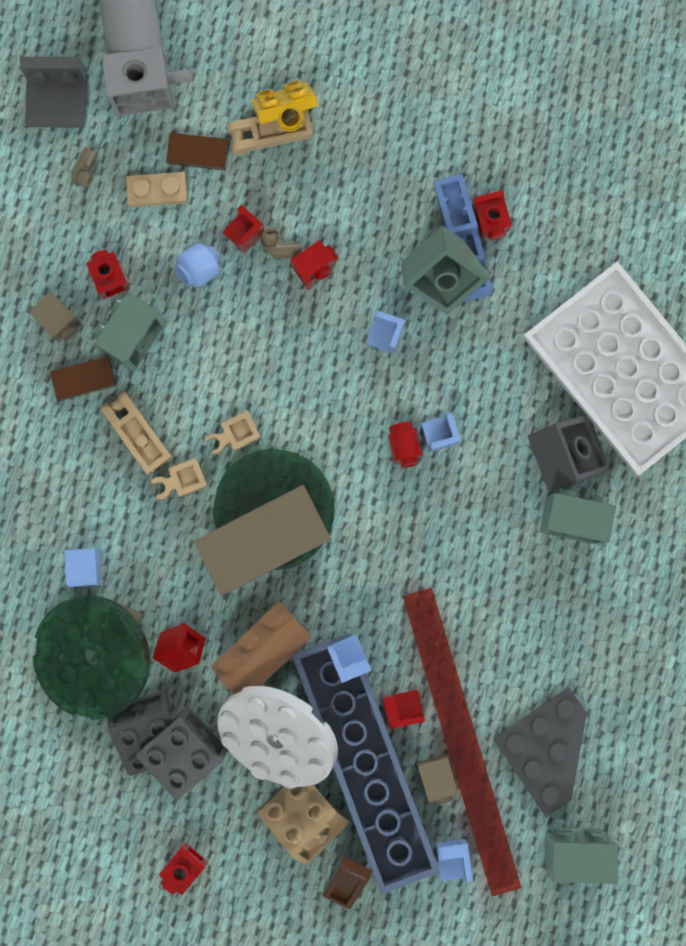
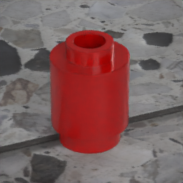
[388,422,423,468]

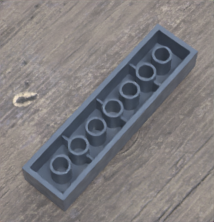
[292,633,440,895]

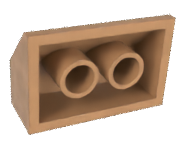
[210,602,312,694]

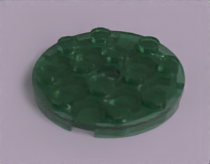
[213,449,335,570]
[33,595,150,720]

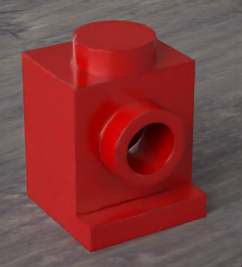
[472,190,512,241]
[290,240,339,290]
[86,250,130,300]
[159,842,209,895]

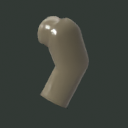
[71,147,98,187]
[261,228,301,259]

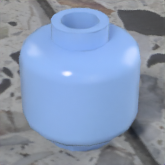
[174,243,220,288]

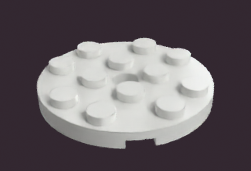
[217,686,338,789]

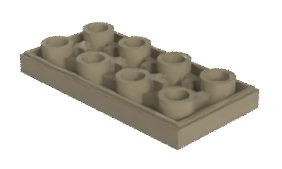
[193,485,332,596]

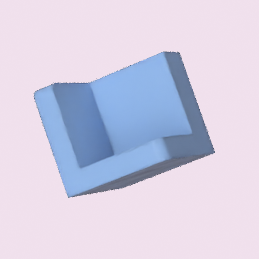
[366,310,405,354]
[421,412,461,453]
[64,548,102,587]
[327,635,371,683]
[435,839,473,882]

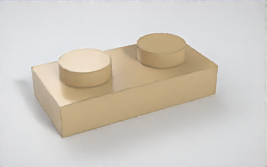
[126,172,188,208]

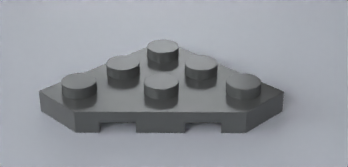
[492,687,587,817]

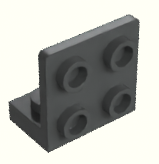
[20,57,87,128]
[107,689,173,776]
[136,705,228,800]

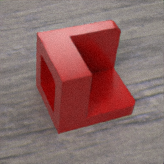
[222,205,264,254]
[152,623,206,673]
[382,690,425,729]

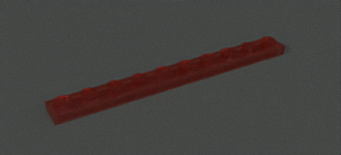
[402,588,522,897]

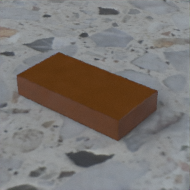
[166,133,229,171]
[50,356,116,402]
[322,856,373,909]

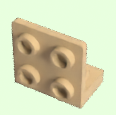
[258,785,351,866]

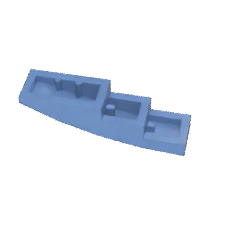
[433,174,493,302]

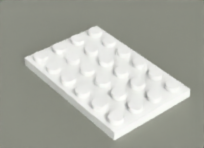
[523,261,686,477]

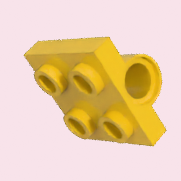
[251,80,319,132]

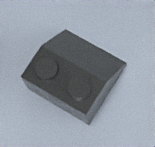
[528,415,610,492]

